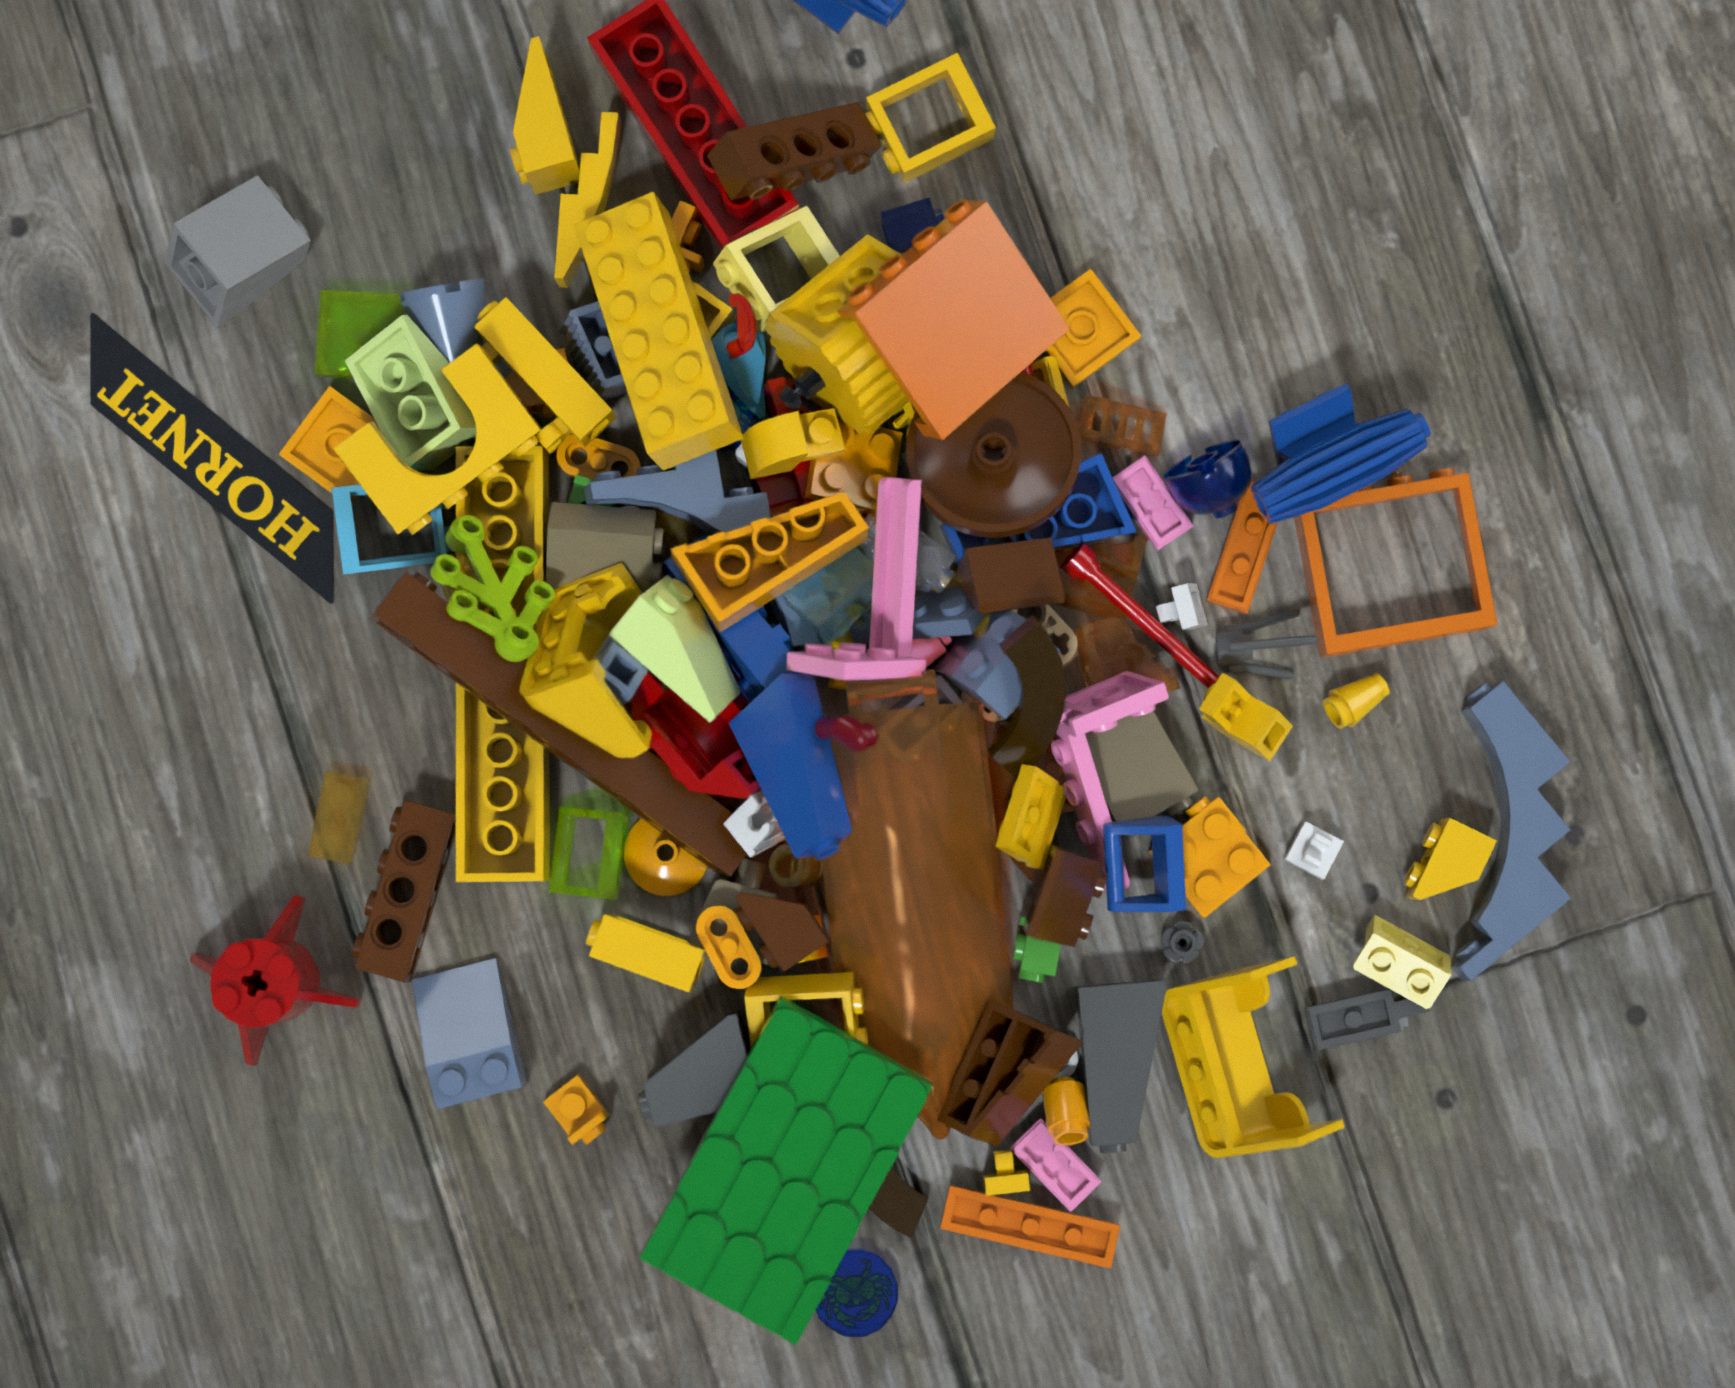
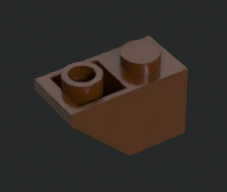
[734,892,830,972]

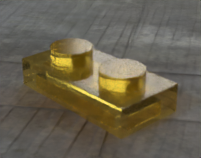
[307,771,371,864]

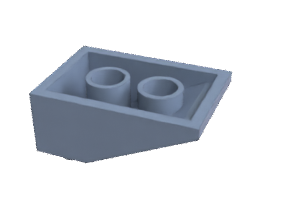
[930,610,1060,719]
[412,958,528,1110]

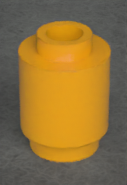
[1042,1076,1090,1145]

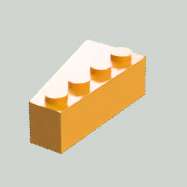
[671,491,869,633]

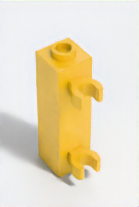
[474,297,616,454]

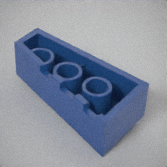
[939,453,1136,565]
[661,533,802,703]

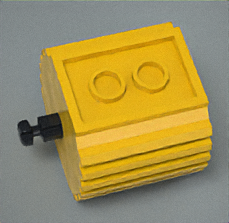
[765,234,909,435]

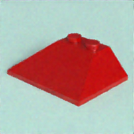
[631,668,761,799]

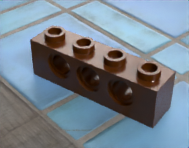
[707,102,882,200]
[352,800,456,983]

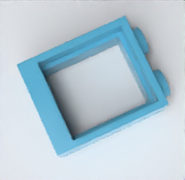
[331,484,454,575]

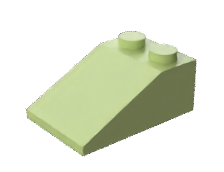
[345,315,476,471]
[608,575,741,722]

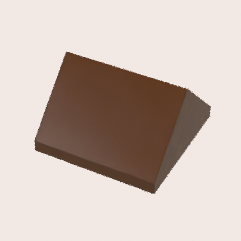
[956,538,1064,614]

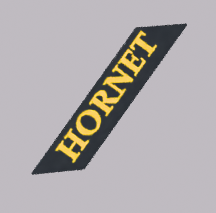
[90,313,334,604]

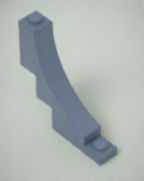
[1451,681,1571,981]

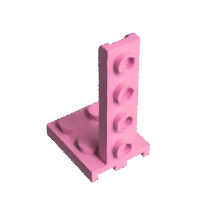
[786,477,926,680]
[1051,671,1169,891]

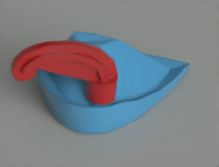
[711,293,766,419]

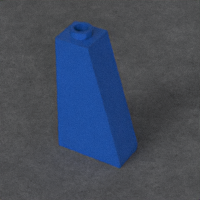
[729,673,853,860]

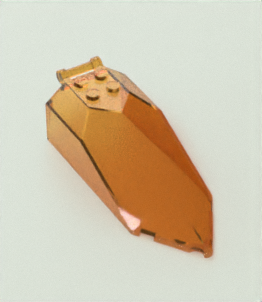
[821,670,1013,1139]

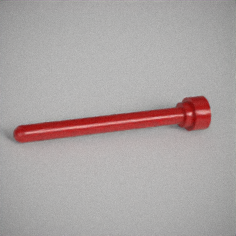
[1060,542,1220,689]

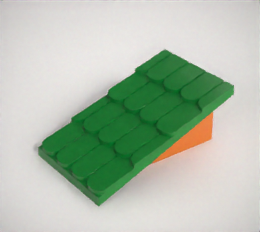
[639,996,933,1346]

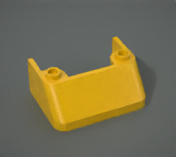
[1162,956,1345,1158]

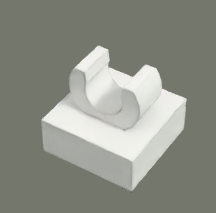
[1156,583,1208,630]
[1283,821,1344,880]

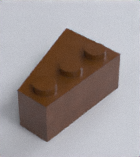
[937,1000,1083,1147]

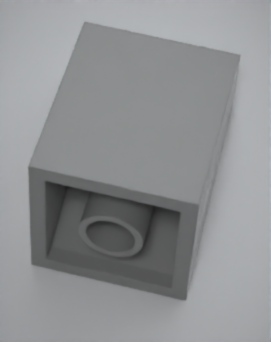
[165,175,311,328]

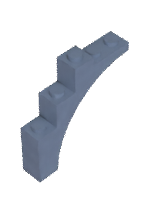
[584,450,835,648]

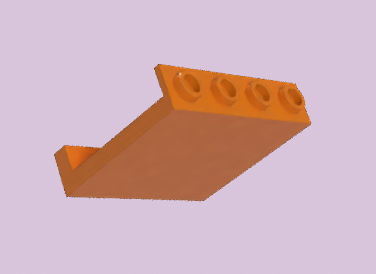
[837,199,1070,440]

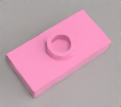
[1112,456,1193,551]
[1009,1117,1102,1212]

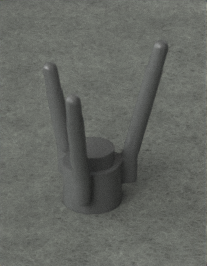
[1215,609,1318,679]

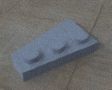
[849,586,986,643]

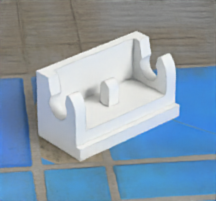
[724,790,786,858]

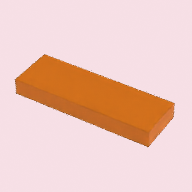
[1205,479,1278,615]

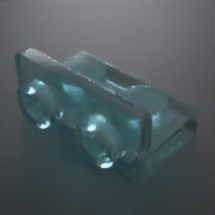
[783,547,874,645]

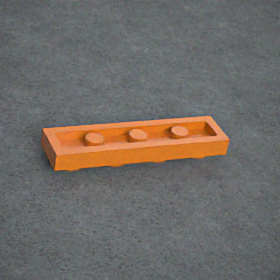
[940,1184,1121,1269]

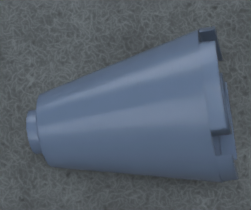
[399,278,486,363]

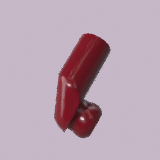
[815,715,879,752]

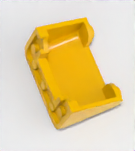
[520,562,652,758]

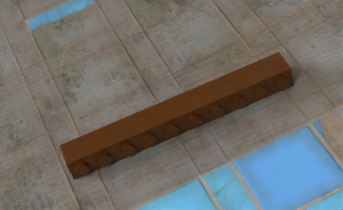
[368,571,747,877]

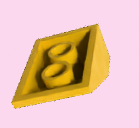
[509,36,580,195]

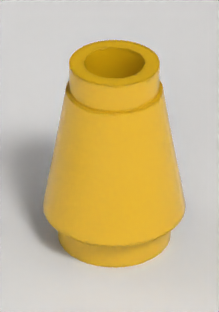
[1323,673,1390,729]

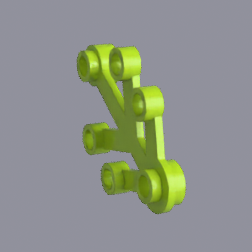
[430,515,555,662]

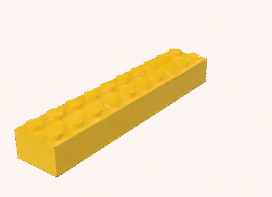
[456,446,550,882]

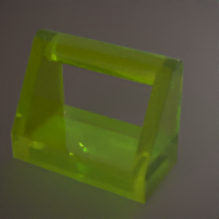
[549,806,628,900]

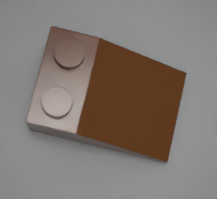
[1023,845,1108,947]

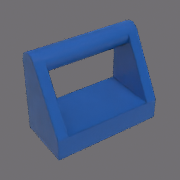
[1103,816,1186,912]

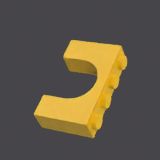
[333,344,542,535]

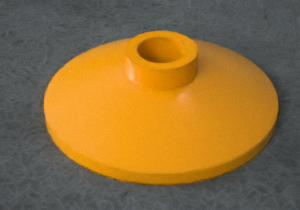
[624,819,707,896]

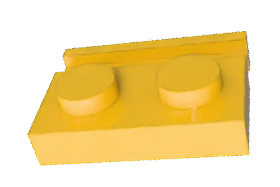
[995,764,1066,870]

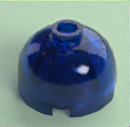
[1163,439,1252,519]

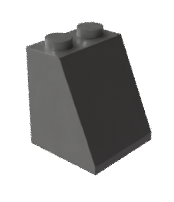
[638,1010,750,1128]

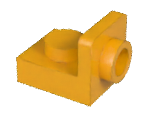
[671,201,704,273]
[543,1074,610,1145]

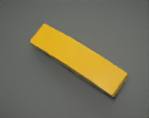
[554,112,622,288]

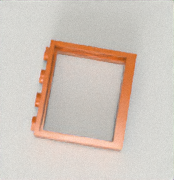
[1294,468,1498,658]

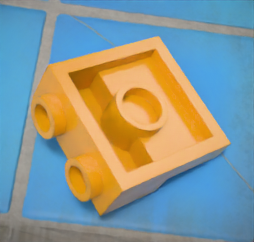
[1148,796,1271,919]

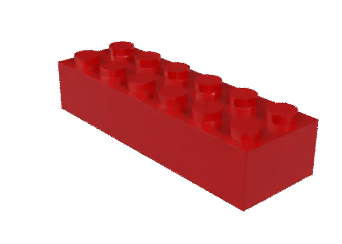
[587,0,799,251]

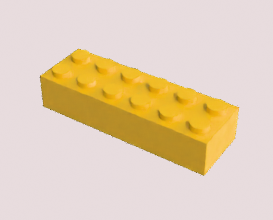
[574,192,744,471]

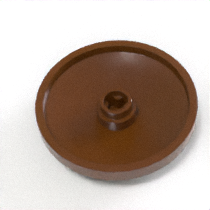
[906,372,1082,538]

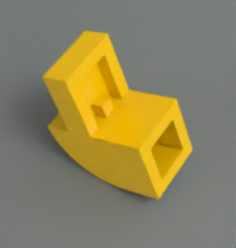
[741,408,845,479]
[1199,673,1293,762]

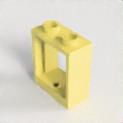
[713,206,840,333]

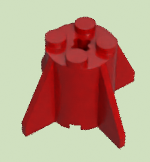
[189,895,361,1066]

